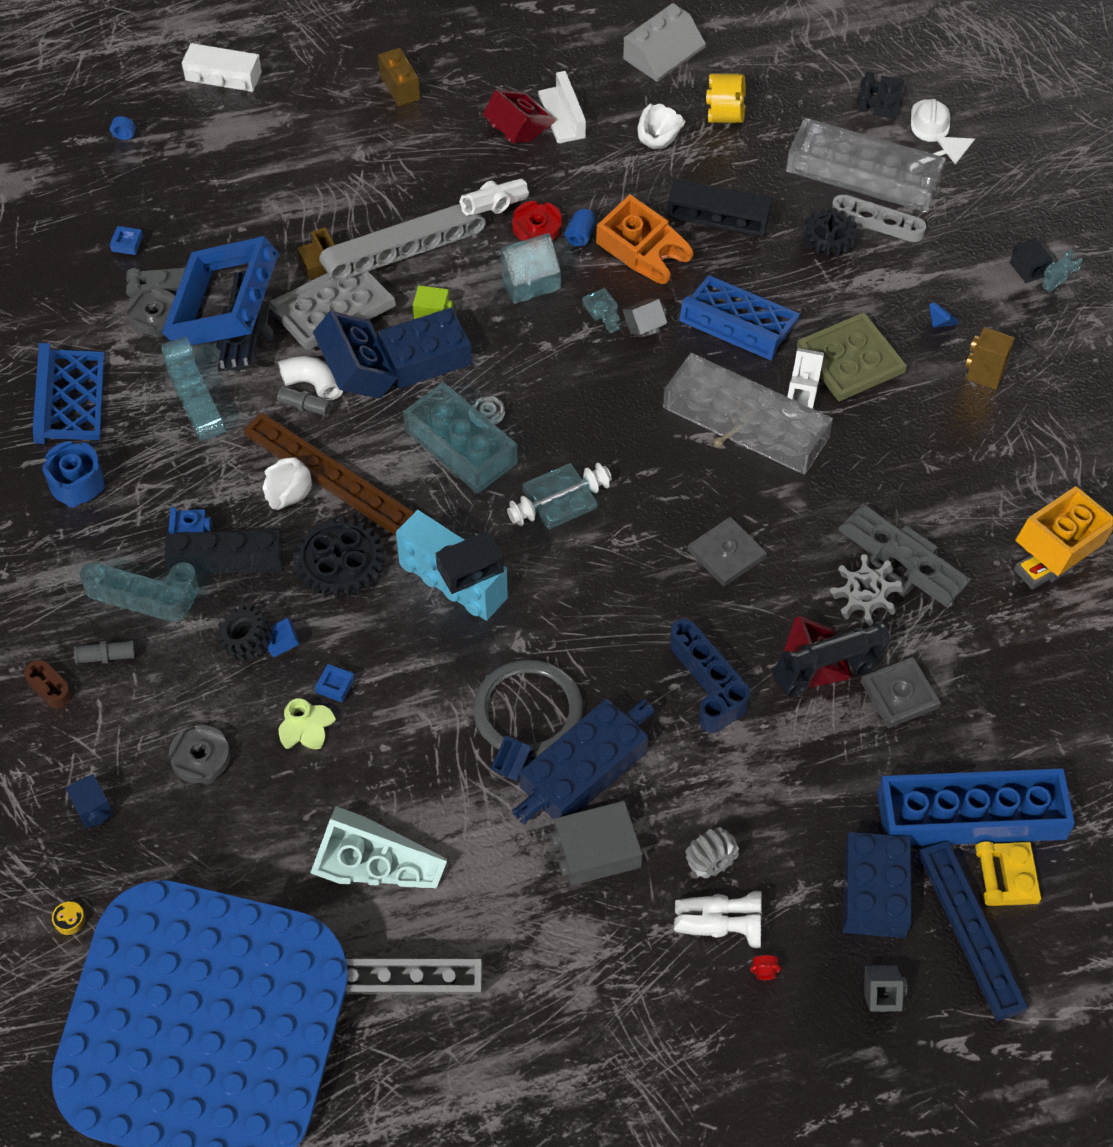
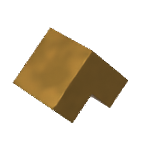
[297,227,334,280]

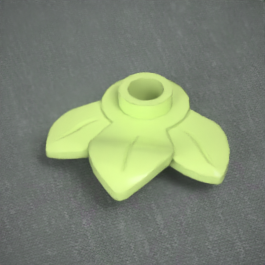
[279,698,336,749]

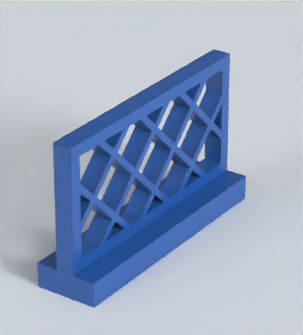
[679,275,800,361]
[33,343,104,444]

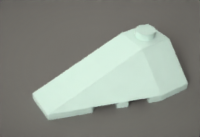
[311,806,447,888]

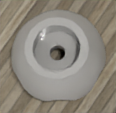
[472,396,505,427]

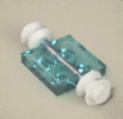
[507,463,612,530]

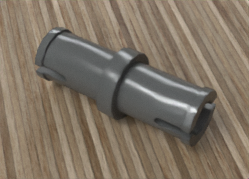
[277,386,332,417]
[74,640,135,664]

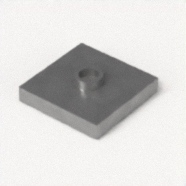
[688,517,767,587]
[860,657,941,728]

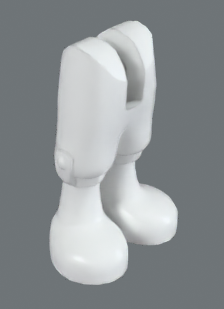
[674,891,762,948]

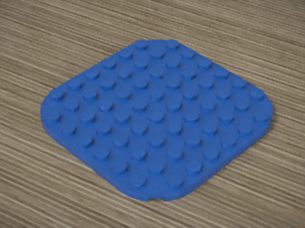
[52,880,348,1147]

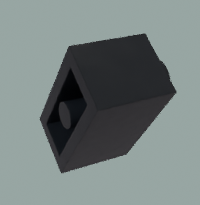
[435,531,504,594]

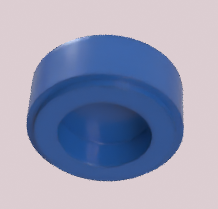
[110,116,136,140]

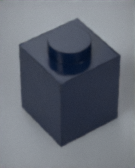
[65,774,113,829]

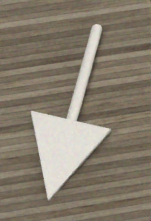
[907,137,975,167]

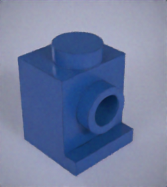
[169,507,212,534]

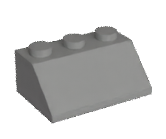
[623,3,706,82]

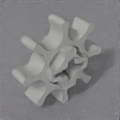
[830,554,904,626]

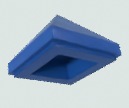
[929,303,958,328]

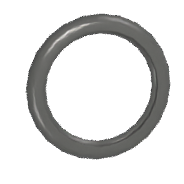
[473,660,584,758]

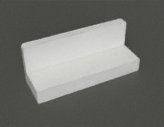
[538,71,586,143]

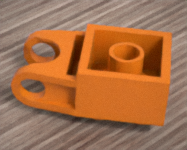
[596,194,693,284]

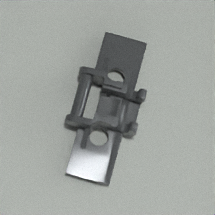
[839,504,971,607]

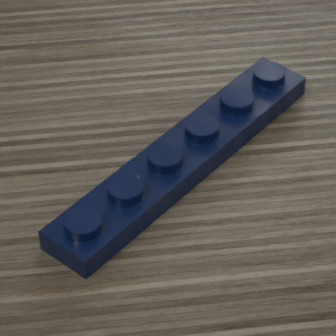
[918,841,1028,1022]

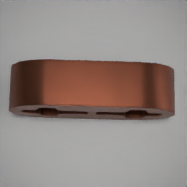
[24,660,71,708]

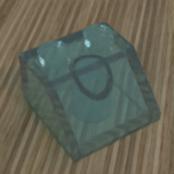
[501,233,561,304]

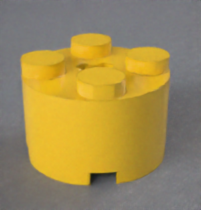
[706,74,746,123]

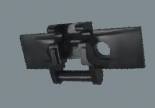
[216,271,278,372]

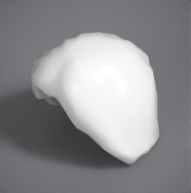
[638,103,686,149]
[263,457,312,510]

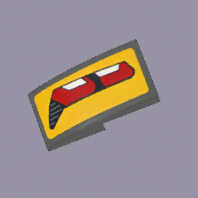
[1014,555,1074,590]

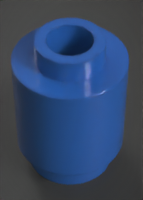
[565,209,596,246]

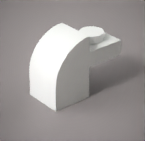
[786,348,824,412]

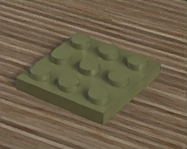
[797,312,907,401]

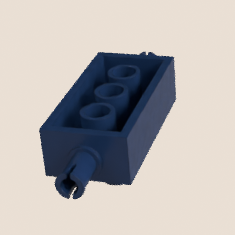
[512,698,655,825]

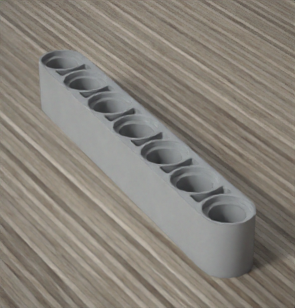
[319,204,486,281]

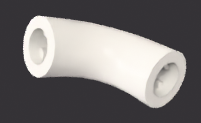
[278,356,343,401]

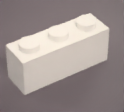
[182,43,261,92]

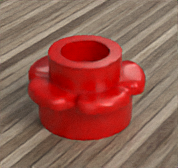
[750,955,781,980]

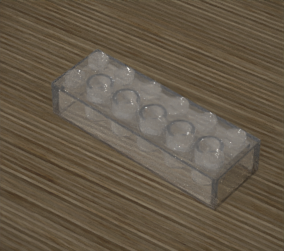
[786,118,946,213]
[663,353,833,475]

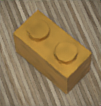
[378,48,420,106]
[965,327,1014,390]

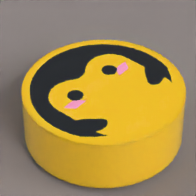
[52,902,85,935]

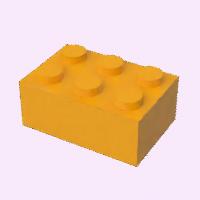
[1015,486,1113,576]

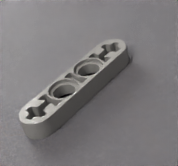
[832,195,926,242]

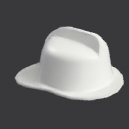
[911,99,950,142]

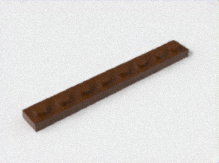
[244,413,414,536]

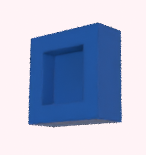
[110,226,143,255]
[267,618,299,657]
[315,664,355,702]

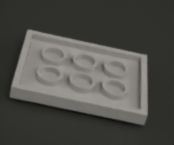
[270,271,396,351]

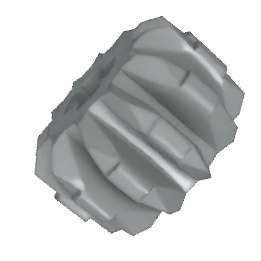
[685,827,739,878]

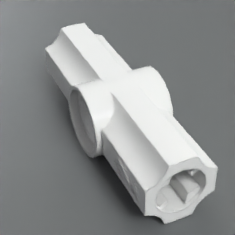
[460,178,529,216]

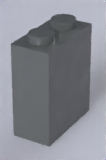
[550,801,642,886]

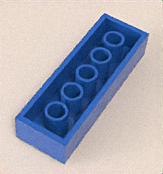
[877,769,1075,846]

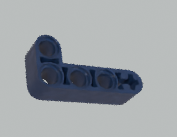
[670,619,750,732]

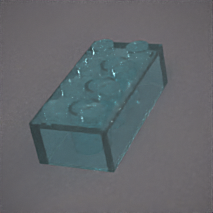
[403,382,518,494]

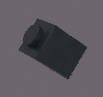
[1010,238,1053,283]

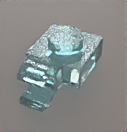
[1042,250,1083,292]
[582,288,620,333]

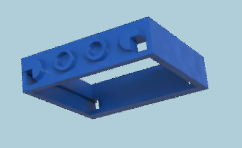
[162,236,279,348]

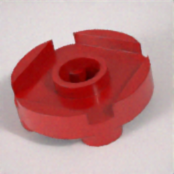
[512,201,562,248]

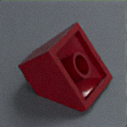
[784,616,851,688]

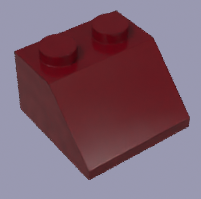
[483,89,556,143]

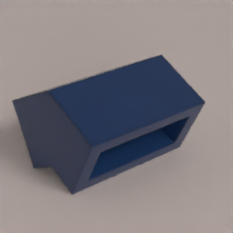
[490,735,535,782]

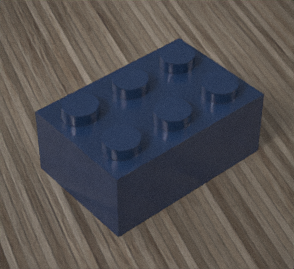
[378,307,472,389]
[313,310,398,399]
[843,832,911,938]

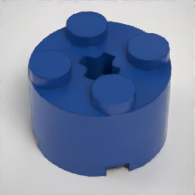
[43,441,105,508]

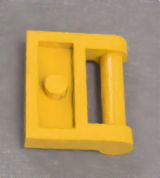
[975,842,1041,906]

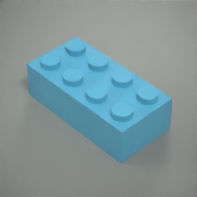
[396,510,508,621]

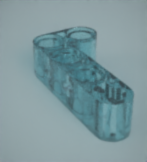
[161,336,225,441]
[79,562,199,622]

